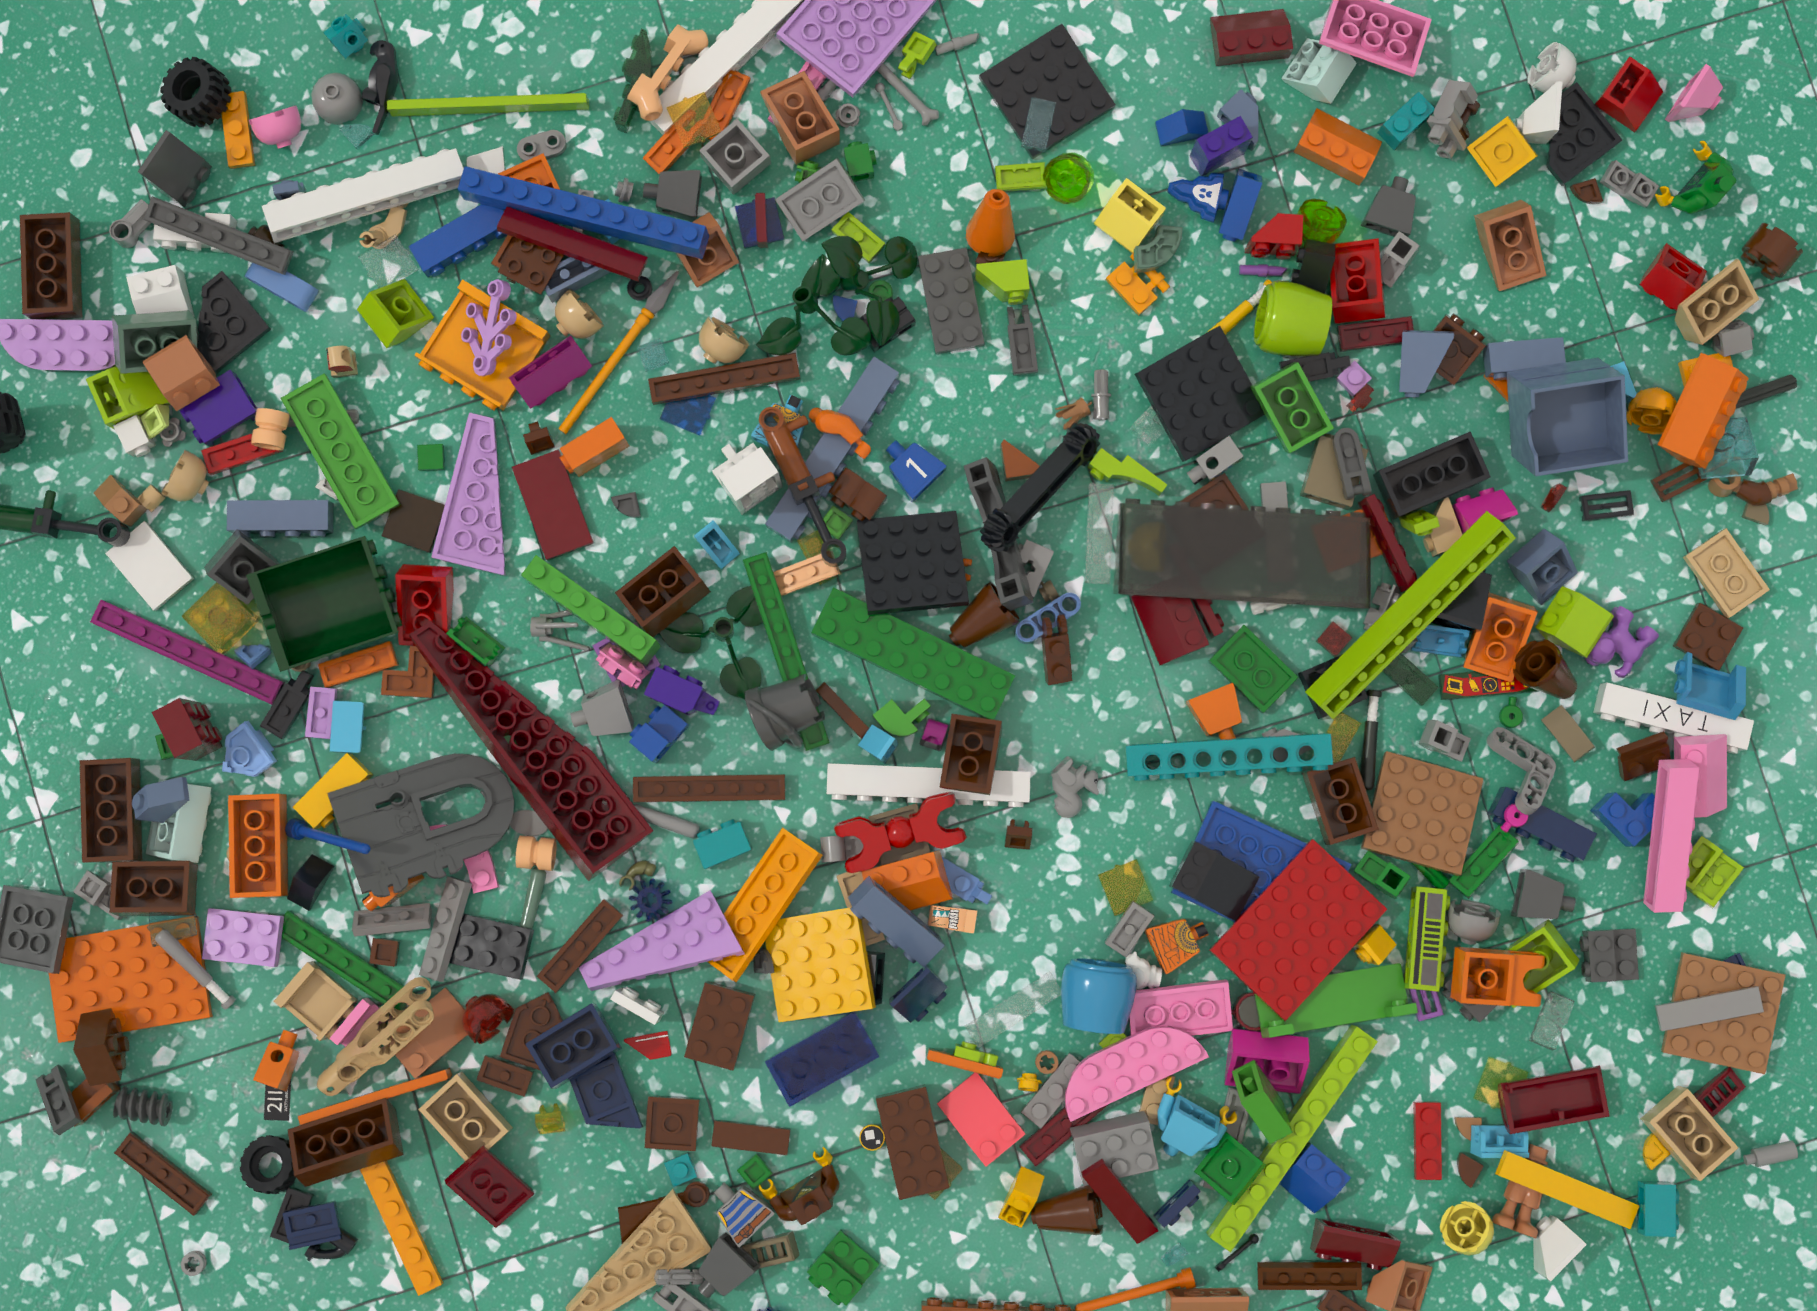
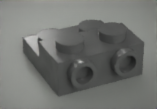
[1579,928,1639,982]

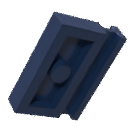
[1153,1179,1201,1228]
[282,1201,342,1250]

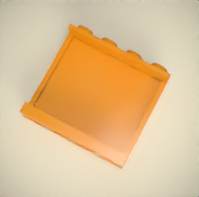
[415,279,550,411]

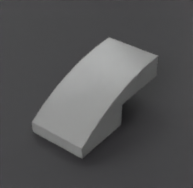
[73,870,123,920]

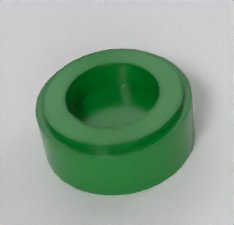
[868,280,893,301]

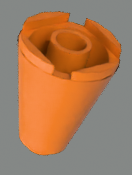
[966,189,1015,256]

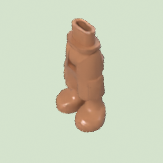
[1492,1144,1548,1238]

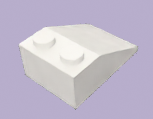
[126,265,199,344]

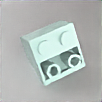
[1281,38,1357,104]

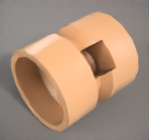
[251,408,290,450]
[516,835,557,871]

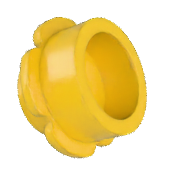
[1017,1073,1042,1092]

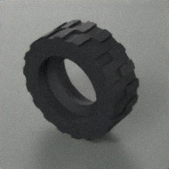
[240,1135,296,1194]

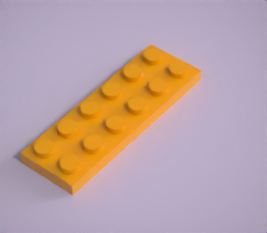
[707,827,823,983]

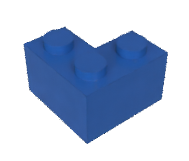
[629,704,689,763]
[1590,792,1655,847]

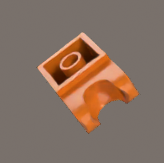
[1450,947,1545,1007]

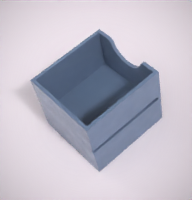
[1507,357,1628,476]

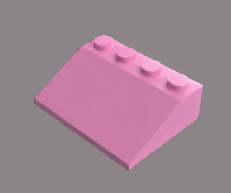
[1319,0,1432,77]

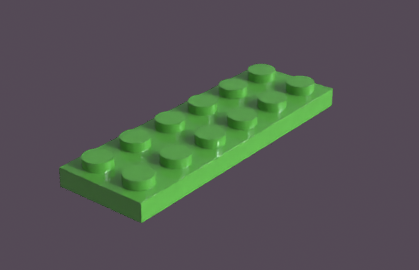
[280,373,401,529]

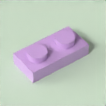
[305,687,338,739]

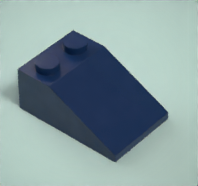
[889,965,948,1023]

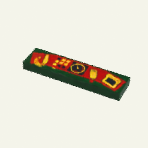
[1438,671,1538,700]

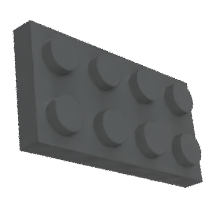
[918,247,985,355]

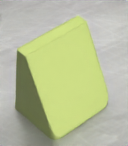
[140,404,170,439]

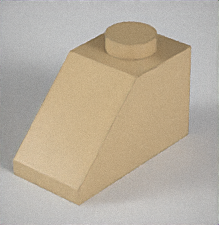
[1423,497,1463,557]

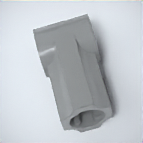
[109,199,151,248]

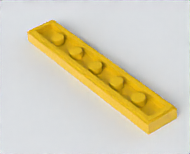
[1495,1150,1639,1229]

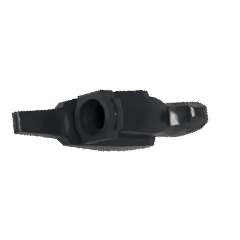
[361,40,398,135]

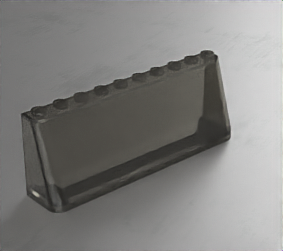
[1113,498,1371,609]

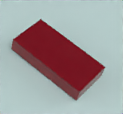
[755,193,768,248]

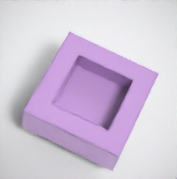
[1335,360,1372,397]

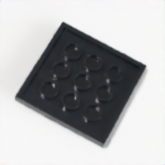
[979,24,1116,159]
[1134,326,1265,462]
[857,511,969,615]

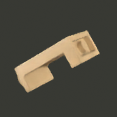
[273,961,359,1041]

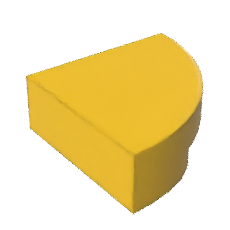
[1643,1133,1670,1170]

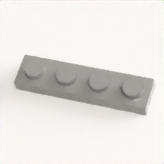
[419,876,472,982]

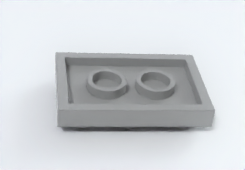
[775,158,865,242]

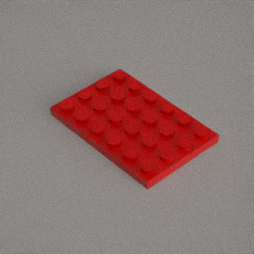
[1209,839,1387,1021]

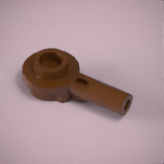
[658,1181,710,1207]

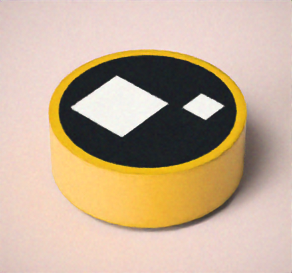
[859,1124,885,1151]

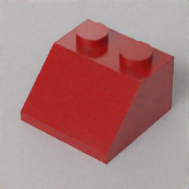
[1639,243,1707,310]

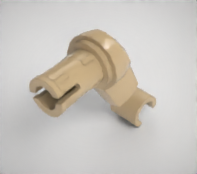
[359,203,409,249]

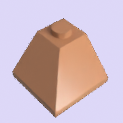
[1365,1260,1433,1311]

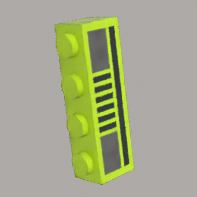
[1404,886,1450,992]

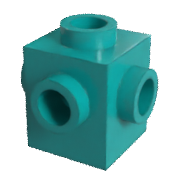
[323,14,368,59]

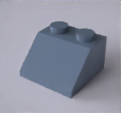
[1507,529,1578,605]

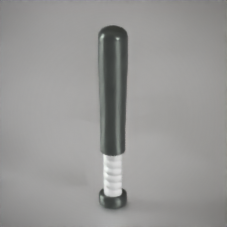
[1360,690,1382,790]

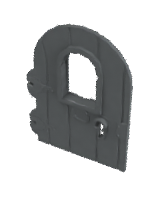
[327,753,514,897]

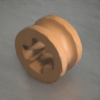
[1035,1050,1058,1074]

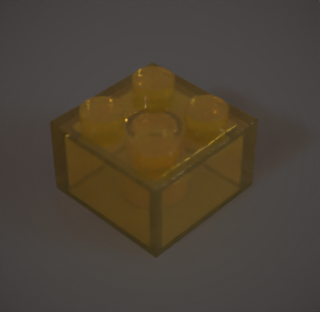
[182,582,260,654]

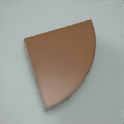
[1454,1117,1482,1141]

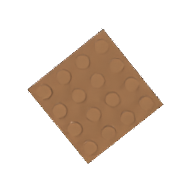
[1361,751,1483,876]
[1661,952,1785,1074]

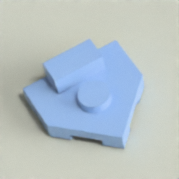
[222,721,277,777]

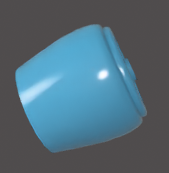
[1061,958,1137,1034]

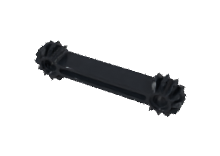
[980,423,1100,552]

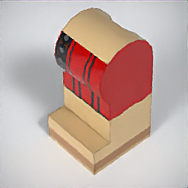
[326,346,358,378]

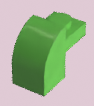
[873,698,931,737]

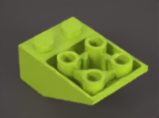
[86,367,171,430]

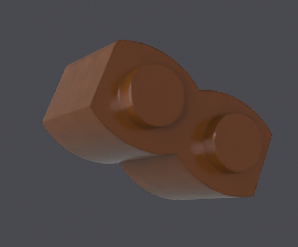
[829,468,887,521]

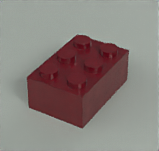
[152,698,223,761]

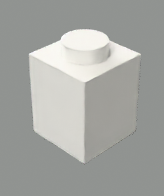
[113,415,156,457]

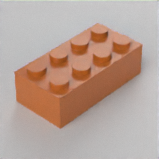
[228,794,288,898]

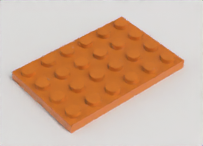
[49,916,213,1043]

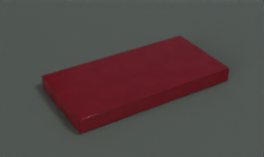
[512,449,594,561]

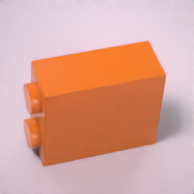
[559,417,630,477]

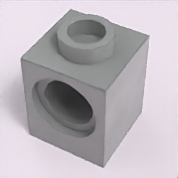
[1712,319,1754,357]

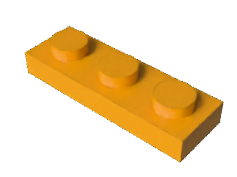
[221,91,255,169]

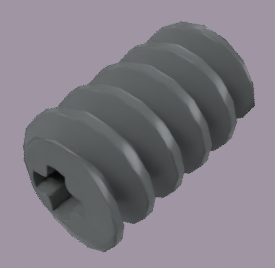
[113,1086,173,1127]

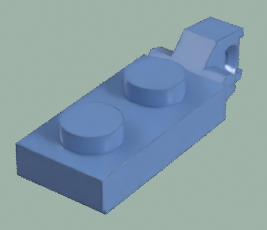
[942,857,992,904]

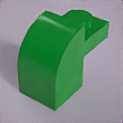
[1354,851,1411,899]

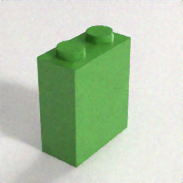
[1232,1060,1293,1144]

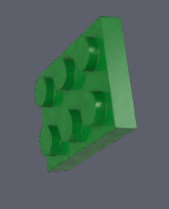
[1208,625,1298,713]

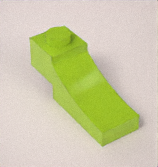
[1088,448,1167,496]

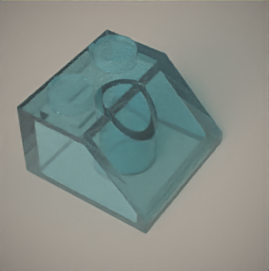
[1698,417,1759,479]

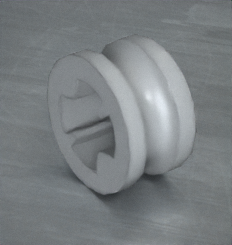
[181,1251,207,1276]

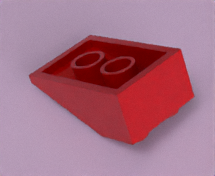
[1330,238,1385,324]
[395,564,454,646]

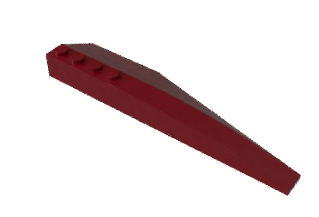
[409,621,653,881]

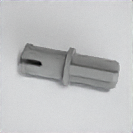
[1091,369,1111,420]

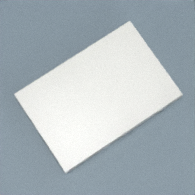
[105,521,194,611]

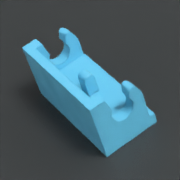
[1470,1125,1529,1158]

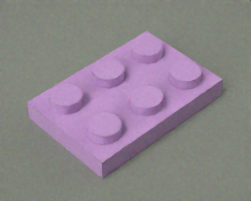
[202,908,284,967]

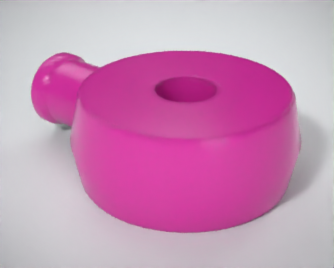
[1500,803,1528,833]

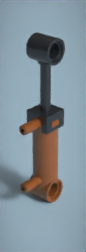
[759,407,846,567]

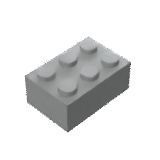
[1070,1111,1159,1186]

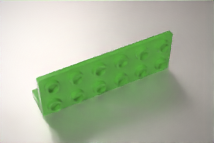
[1254,963,1418,1038]

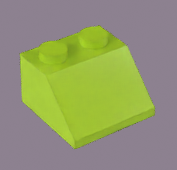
[975,259,1030,305]
[357,279,434,348]
[1535,586,1614,658]

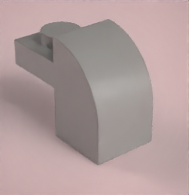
[1381,231,1421,288]
[1419,720,1471,762]

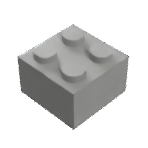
[699,118,771,195]

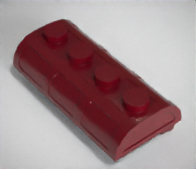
[1498,1065,1610,1134]

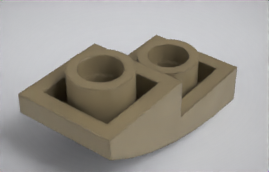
[1541,705,1595,763]

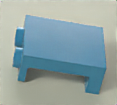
[1674,652,1746,720]

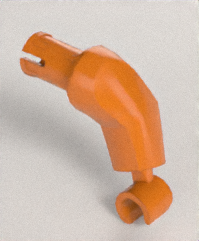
[809,407,871,459]

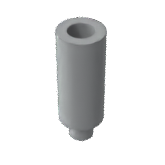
[1743,1140,1798,1167]

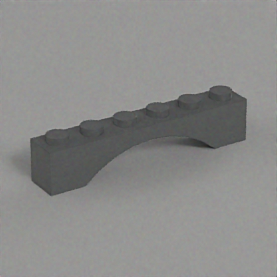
[964,457,1034,611]

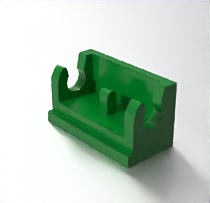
[446,616,505,667]

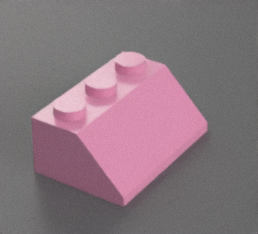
[1674,734,1727,818]

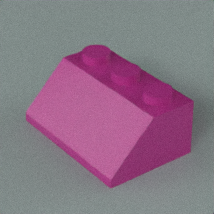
[1224,1029,1310,1094]

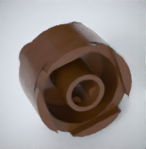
[1741,223,1803,280]

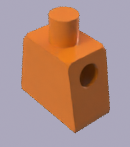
[1185,683,1242,739]
[253,1030,300,1092]

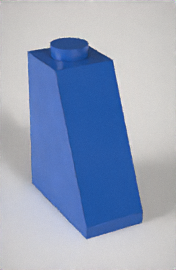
[1219,168,1262,242]

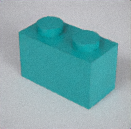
[1377,92,1435,150]
[693,819,753,869]
[1637,1181,1679,1237]

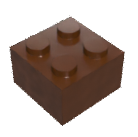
[73,1008,130,1086]

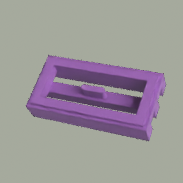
[1404,972,1444,1021]

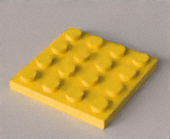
[765,907,876,1022]

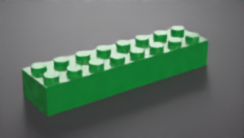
[811,587,1016,720]

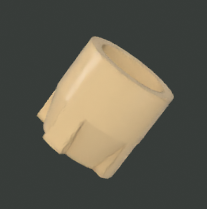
[137,484,166,512]

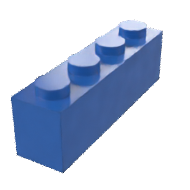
[408,204,507,277]

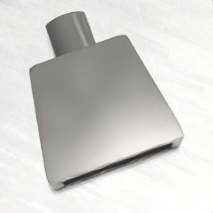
[570,680,634,736]

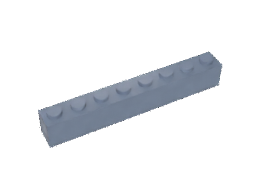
[765,357,900,543]

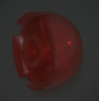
[462,993,514,1044]

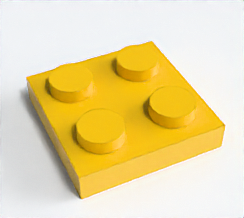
[1466,116,1538,187]

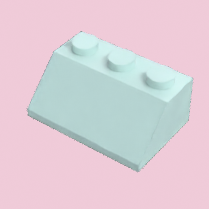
[146,779,211,863]

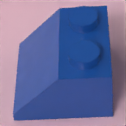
[1279,1142,1351,1213]

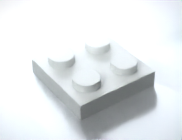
[610,986,664,1025]

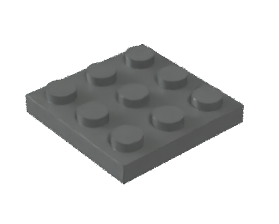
[0,885,74,974]

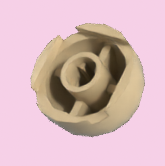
[555,289,604,339]
[698,316,750,364]
[161,450,209,501]

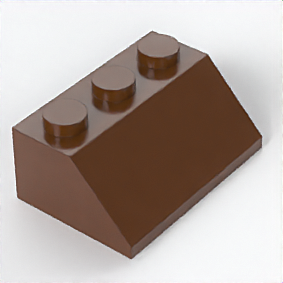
[1302,757,1379,845]

